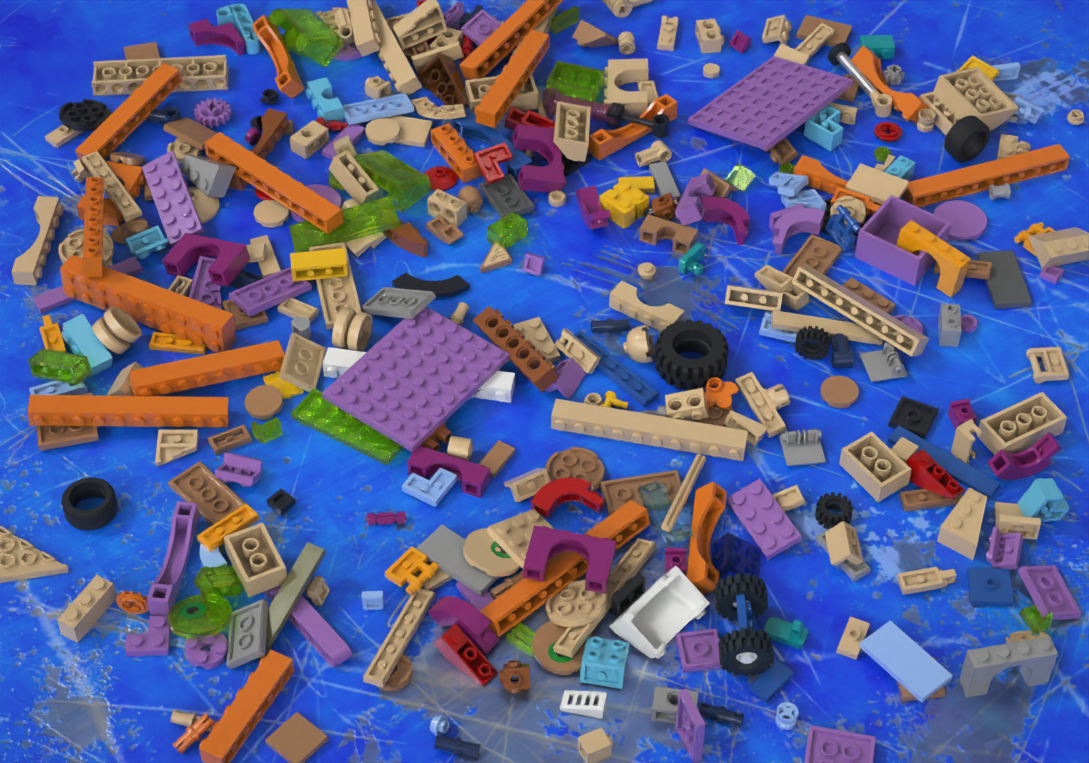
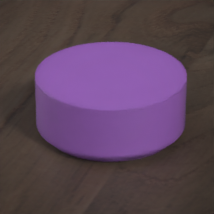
[961,315,978,333]

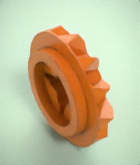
[116,590,149,614]

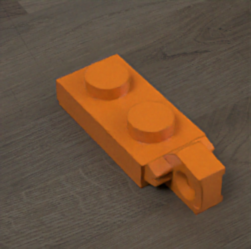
[831,187,881,216]

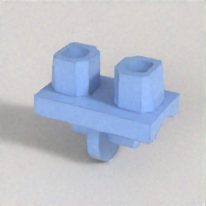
[1013,96,1044,124]

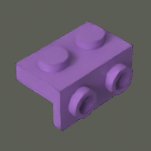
[214,452,263,487]
[986,527,1023,570]

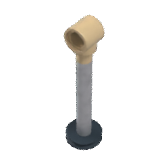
[827,42,892,118]

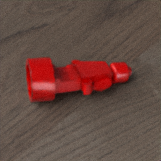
[316,118,348,131]

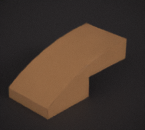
[425,215,464,245]

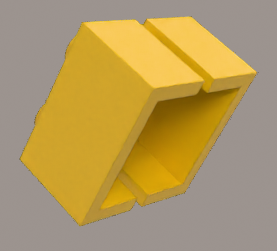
[599,179,649,229]

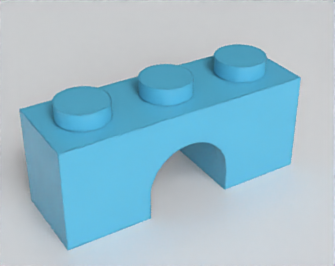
[306,77,344,121]

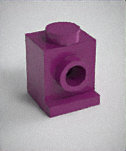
[948,398,977,430]
[665,548,687,576]

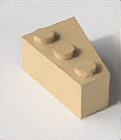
[393,0,448,50]

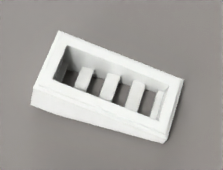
[560,690,607,719]

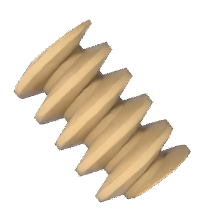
[602,0,632,18]

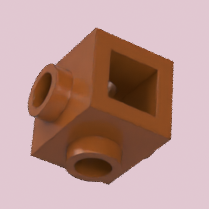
[651,192,679,220]
[499,660,530,693]

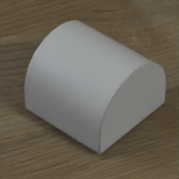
[291,317,311,340]

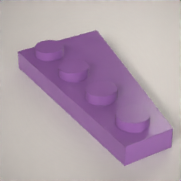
[189,256,222,310]

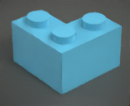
[804,104,843,151]
[1018,478,1070,522]

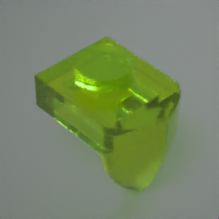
[251,417,282,444]
[1019,605,1053,634]

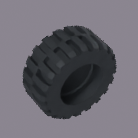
[655,320,729,391]

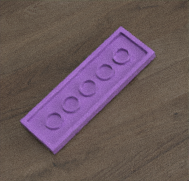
[142,150,205,247]

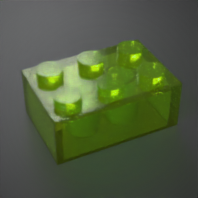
[546,61,605,107]

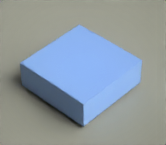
[362,591,384,610]

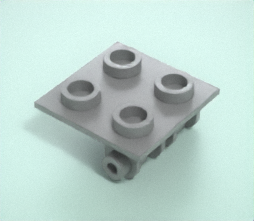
[859,342,908,382]
[779,428,826,466]

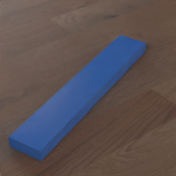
[566,331,659,407]
[888,426,1000,500]

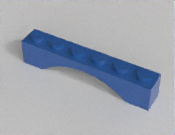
[452,108,533,182]

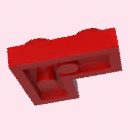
[473,142,513,185]

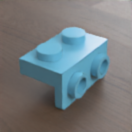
[125,225,169,260]

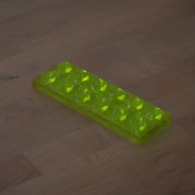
[289,195,401,253]
[291,388,403,466]

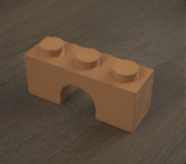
[639,214,698,255]

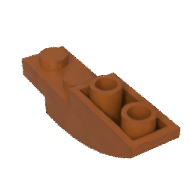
[379,204,429,258]

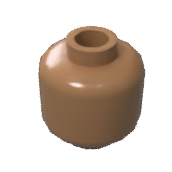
[458,185,483,213]

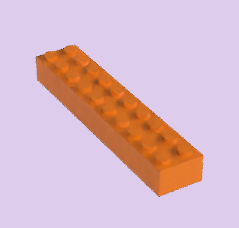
[60,255,236,352]

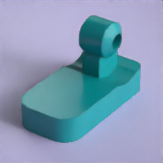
[678,242,705,275]
[763,617,808,649]

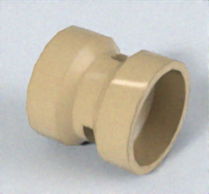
[618,32,635,55]
[916,108,936,132]

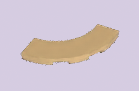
[411,97,466,119]

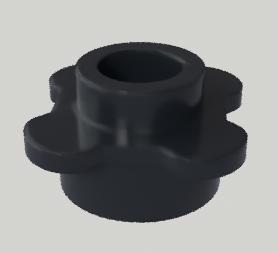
[260,89,279,104]

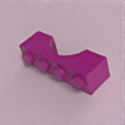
[407,446,490,498]

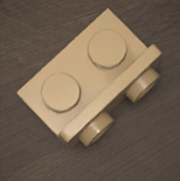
[762,15,791,46]

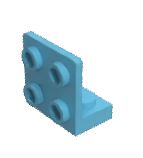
[580,637,630,689]

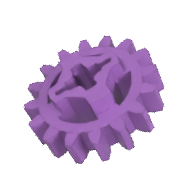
[194,98,232,128]

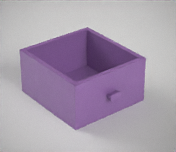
[855,195,952,286]

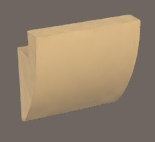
[919,67,1019,135]

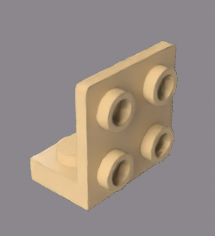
[994,502,1041,540]

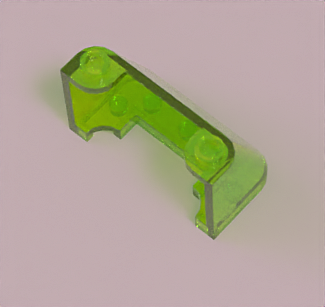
[267,9,343,67]
[353,150,431,213]

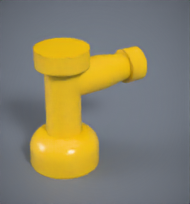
[600,391,629,410]

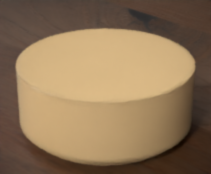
[703,63,720,78]
[548,190,566,207]

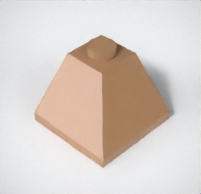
[572,20,619,48]

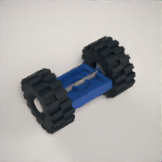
[714,573,774,676]

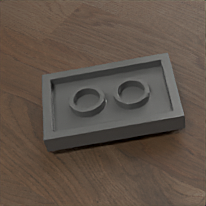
[479,173,534,222]

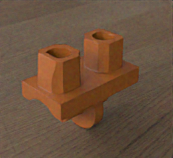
[420,421,452,451]

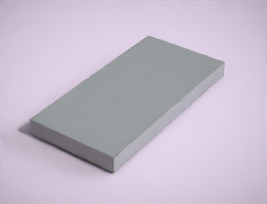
[361,287,436,319]
[416,525,499,595]

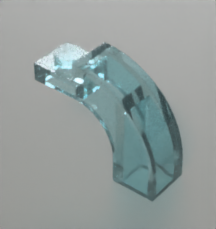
[639,481,693,543]

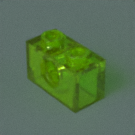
[487,211,528,249]

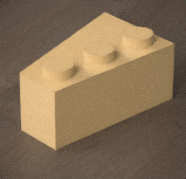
[937,488,987,560]

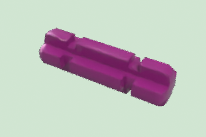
[366,511,406,525]

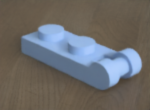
[29,374,88,395]

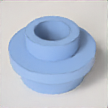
[430,714,449,736]

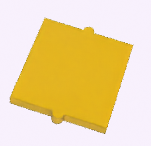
[263,371,304,399]

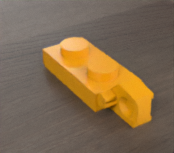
[39,315,67,359]

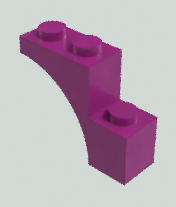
[188,19,246,56]

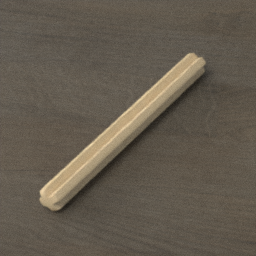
[661,454,706,532]

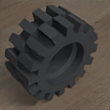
[795,326,830,360]
[815,492,853,529]

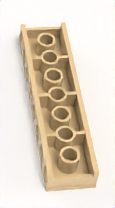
[92,55,229,96]

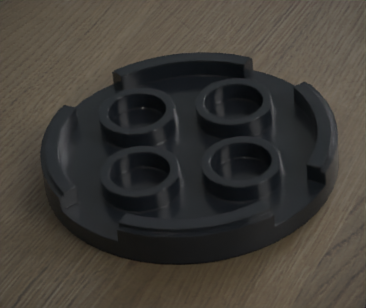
[59,99,111,131]

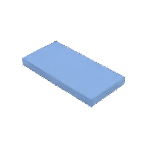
[343,93,414,125]
[859,621,953,703]

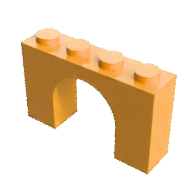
[896,220,971,297]

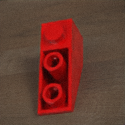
[906,449,965,499]
[433,624,498,686]

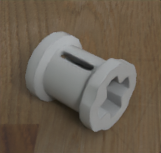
[989,183,1011,200]

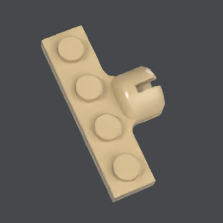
[735,372,790,438]

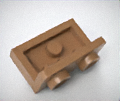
[764,138,799,167]

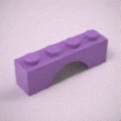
[675,173,716,226]

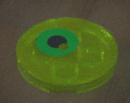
[168,594,232,639]

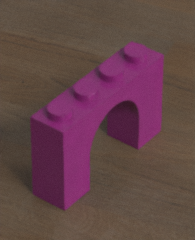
[512,124,566,193]
[162,233,250,287]
[523,525,616,594]

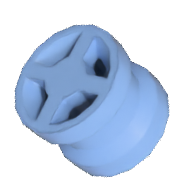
[775,702,799,730]

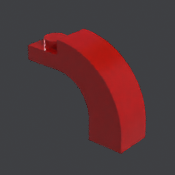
[531,478,604,519]

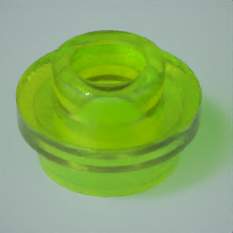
[874,147,891,162]

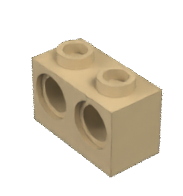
[695,19,724,54]
[430,27,463,51]
[427,189,467,228]
[665,388,709,421]

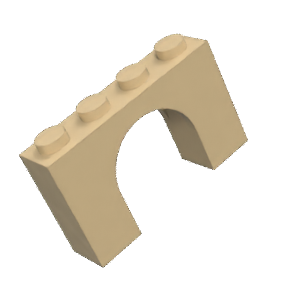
[604,59,649,116]

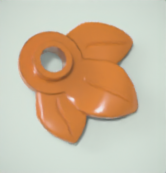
[705,377,739,409]

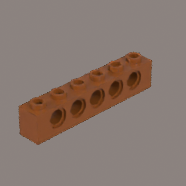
[473,306,559,393]

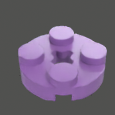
[185,627,228,669]

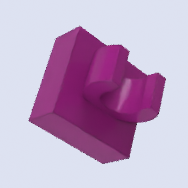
[729,30,752,53]

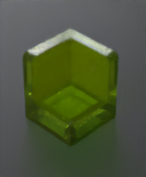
[726,163,756,192]

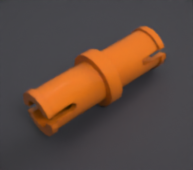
[172,713,215,754]

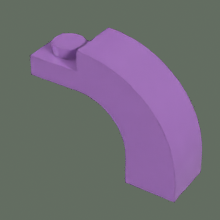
[772,208,825,255]

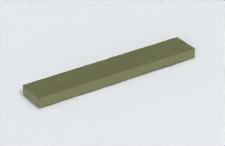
[257,542,327,660]

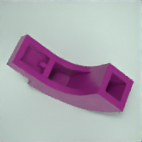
[575,186,611,229]
[701,197,750,245]
[988,432,1062,480]
[427,596,500,655]

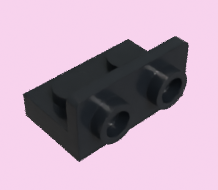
[608,573,646,617]

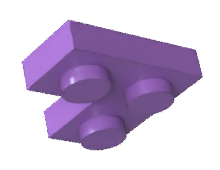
[125,615,172,657]

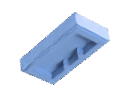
[992,62,1021,82]

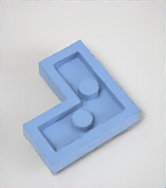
[769,172,809,197]
[402,467,457,507]

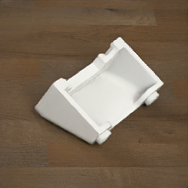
[609,566,710,659]

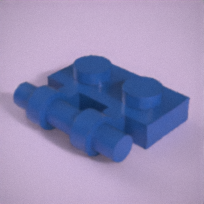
[825,205,861,252]

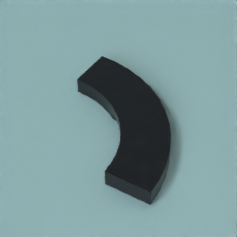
[392,273,470,299]

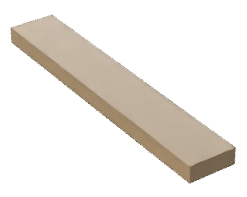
[81,151,142,222]
[772,310,883,345]
[363,588,435,688]

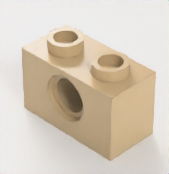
[290,120,329,159]

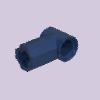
[147,106,182,124]
[831,333,853,368]

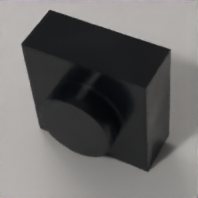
[267,489,296,516]

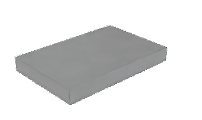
[226,599,268,669]

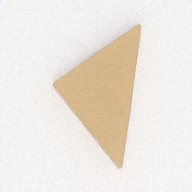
[0,526,69,583]

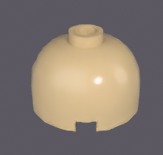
[623,325,655,363]

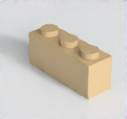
[329,151,379,207]
[725,284,783,311]
[57,575,117,643]

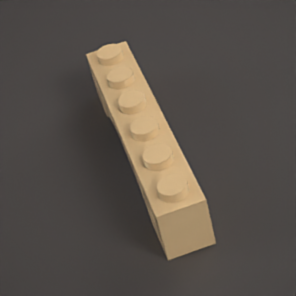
[11,196,63,286]

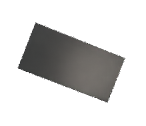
[977,250,1032,309]

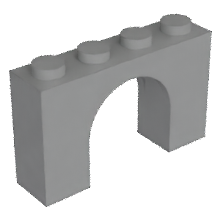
[959,636,1058,698]

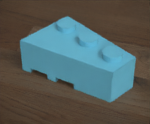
[61,314,113,376]

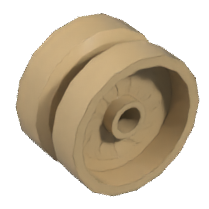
[92,306,142,354]
[332,308,373,352]

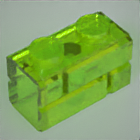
[194,565,244,598]

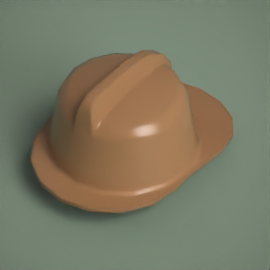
[112,217,152,244]

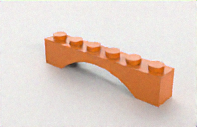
[252,14,304,99]
[851,46,930,123]
[588,94,678,160]
[793,155,883,206]
[686,481,727,595]

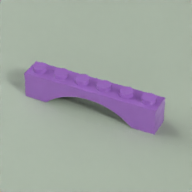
[147,501,200,616]

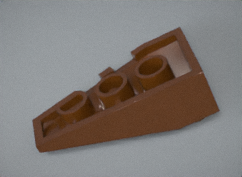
[417,53,469,108]

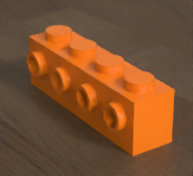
[431,123,482,183]

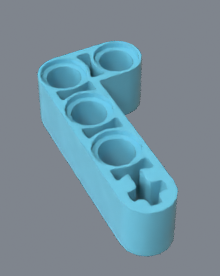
[216,3,261,54]

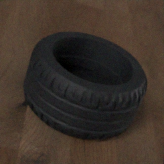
[944,116,990,162]
[61,477,118,531]

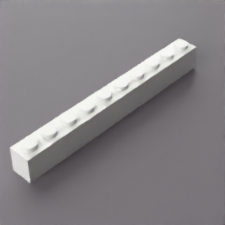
[323,347,515,403]

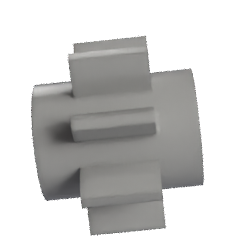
[883,65,905,86]

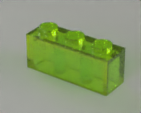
[28,348,91,385]

